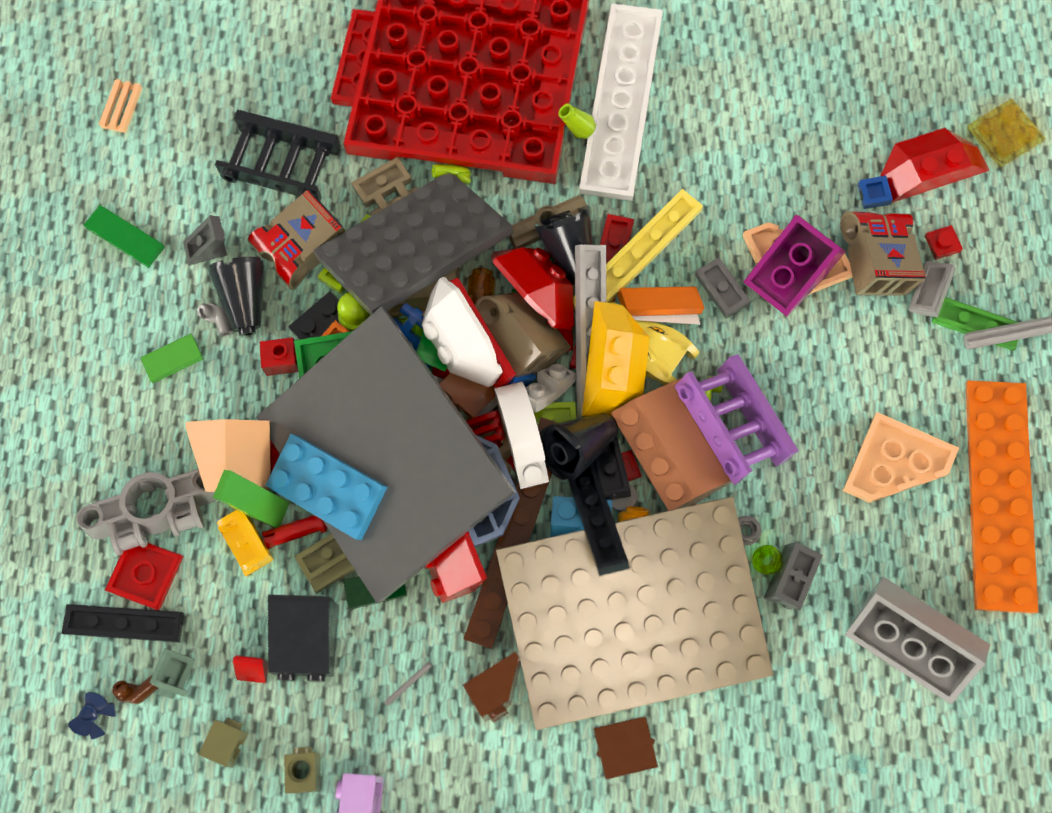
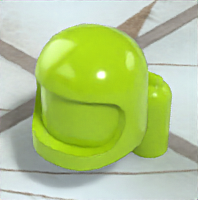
[337,292,371,331]

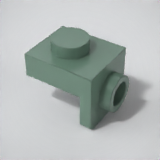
[150,648,195,699]

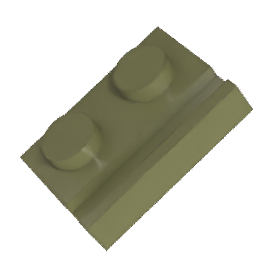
[294,534,355,594]

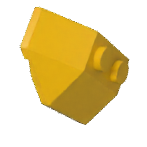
[582,301,650,417]

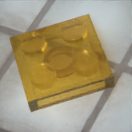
[967,99,1046,168]

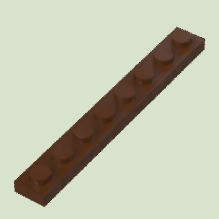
[463,417,557,649]

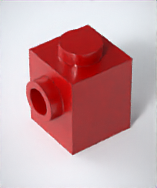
[259,337,298,376]

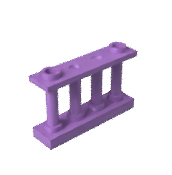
[674,354,799,485]

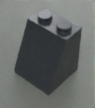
[268,595,339,682]

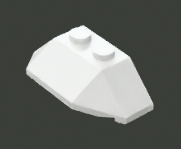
[421,277,503,387]

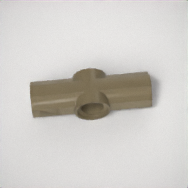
[509,195,590,248]

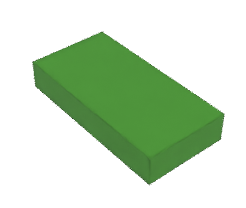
[140,334,204,383]

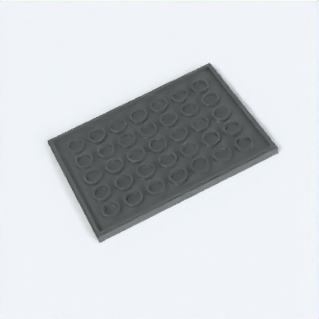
[256,307,516,603]

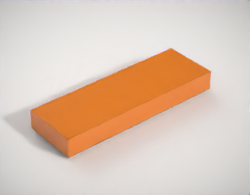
[617,286,704,316]

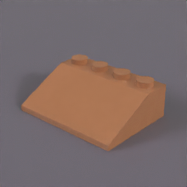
[611,377,732,510]

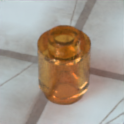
[467,268,496,304]

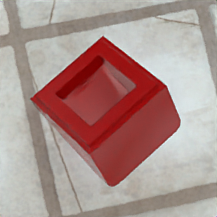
[233,655,268,683]

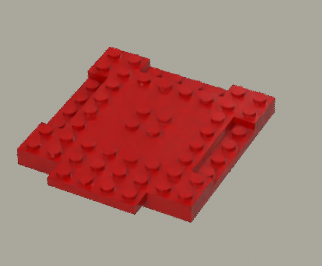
[331,0,590,184]

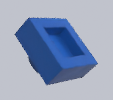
[857,176,893,209]

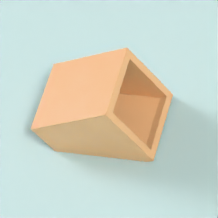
[186,419,271,492]

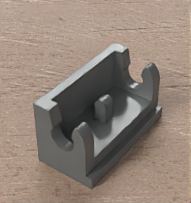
[764,542,823,610]

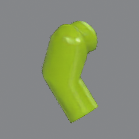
[432,164,472,185]

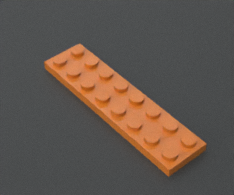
[965,380,1038,614]

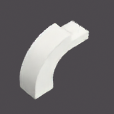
[494,382,549,489]

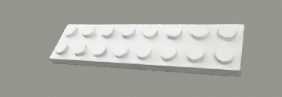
[579,3,663,201]

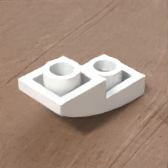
[525,363,576,412]

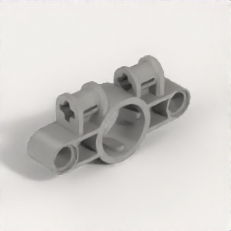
[77,469,217,556]

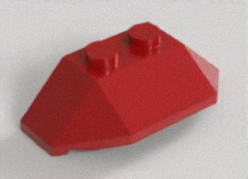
[880,127,989,203]
[491,247,574,330]

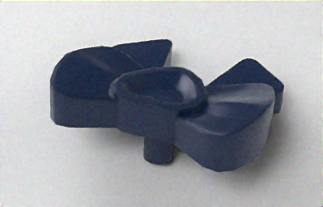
[68,692,116,739]

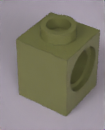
[198,717,248,768]
[284,747,321,794]

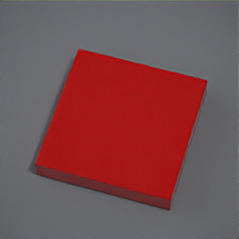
[105,543,184,611]

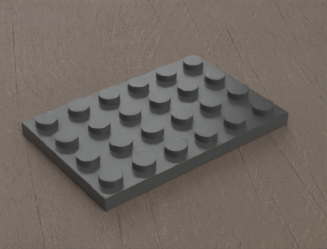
[313,173,513,315]

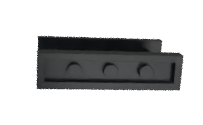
[215,109,341,201]

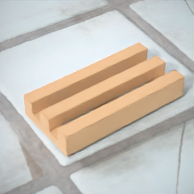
[99,79,142,133]

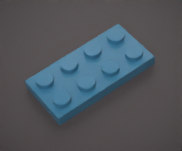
[265,433,388,540]

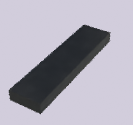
[61,604,184,643]

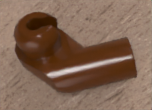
[112,675,158,704]

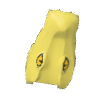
[611,302,699,385]

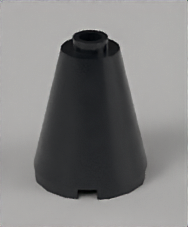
[535,207,592,285]
[208,257,265,336]
[540,413,618,480]

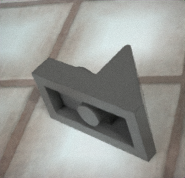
[183,215,227,266]

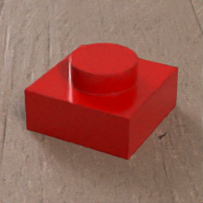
[924,225,963,260]

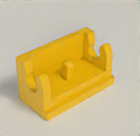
[217,510,274,577]

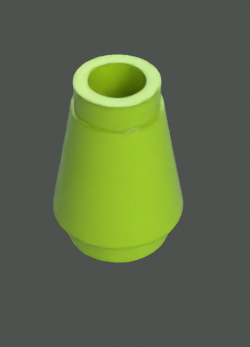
[559,104,596,139]

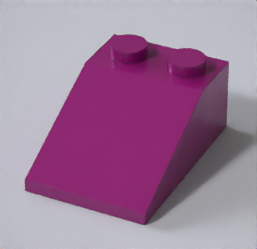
[743,214,846,317]

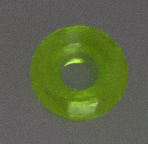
[752,545,782,575]

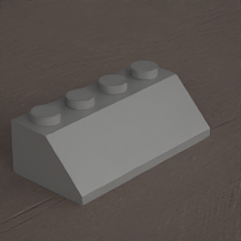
[845,577,990,704]

